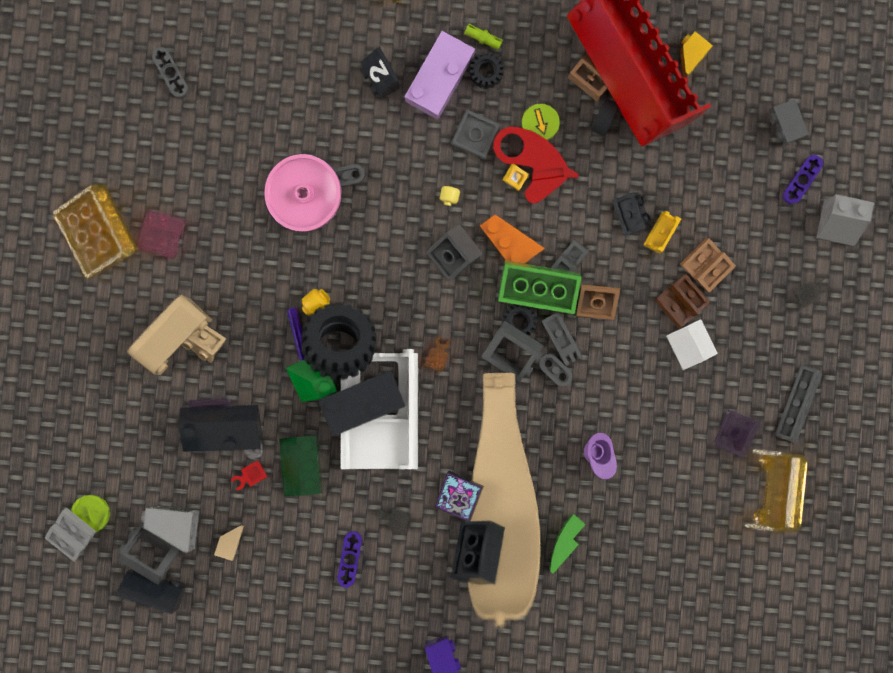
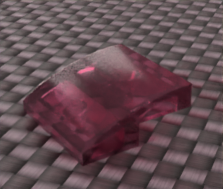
[137,209,185,259]

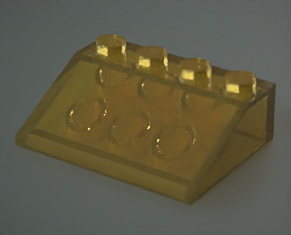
[52,183,139,280]

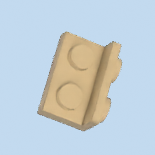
[181,326,226,363]

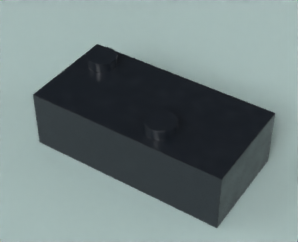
[318,370,405,437]
[178,405,262,452]

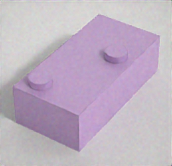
[405,31,475,120]

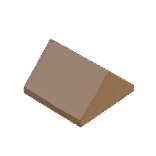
[576,284,620,320]

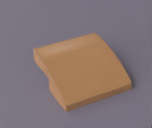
[680,238,736,293]

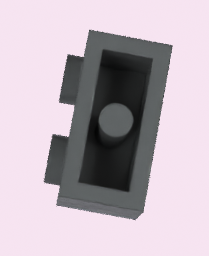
[769,99,809,146]

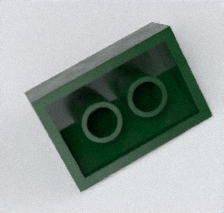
[279,435,323,496]

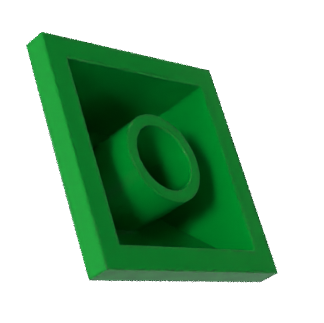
[286,360,337,402]

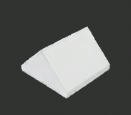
[666,319,718,370]

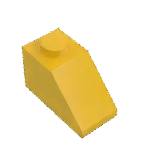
[680,31,713,78]

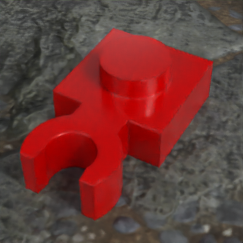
[231,460,268,490]

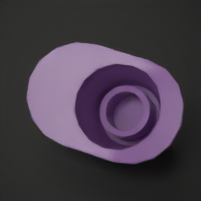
[584,433,617,479]

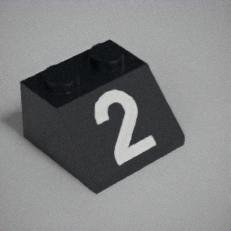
[360,47,400,99]

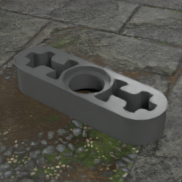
[152,47,189,99]

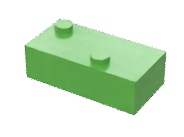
[498,260,582,314]

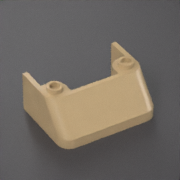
[127,295,212,375]

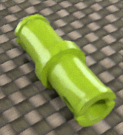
[464,23,503,51]

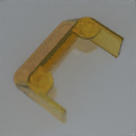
[745,449,807,532]

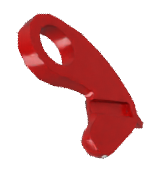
[493,126,579,204]

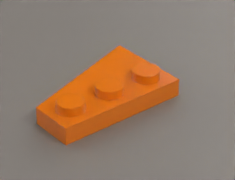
[480,215,545,263]

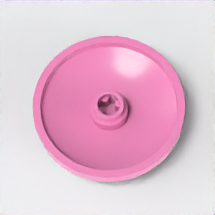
[265,154,341,232]

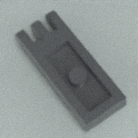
[541,312,583,366]

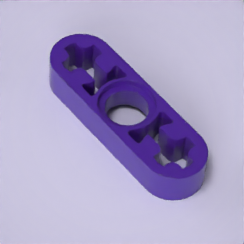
[783,155,823,205]
[337,531,362,588]

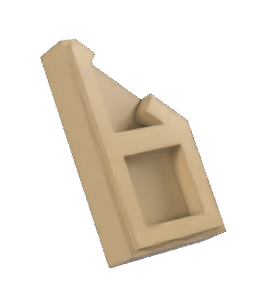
[214,525,244,561]

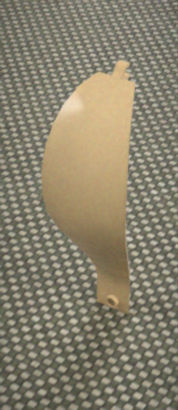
[468,373,540,627]

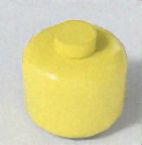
[440,186,460,206]

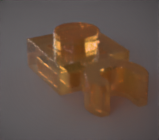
[424,336,450,372]

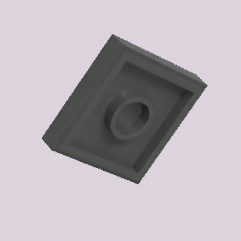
[451,109,501,160]

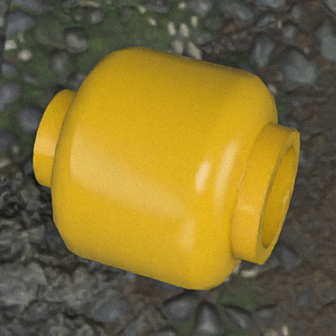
[302,289,330,316]

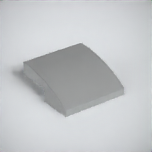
[45,508,96,562]

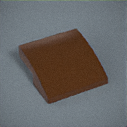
[654,274,710,329]

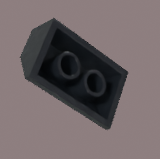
[451,520,505,585]
[115,569,186,614]

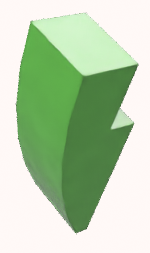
[549,513,586,573]

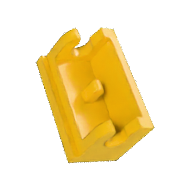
[643,211,681,254]

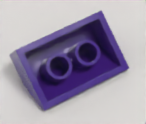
[425,635,462,673]

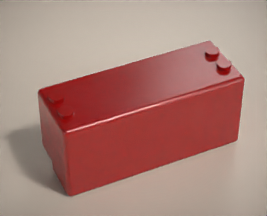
[567,0,711,146]

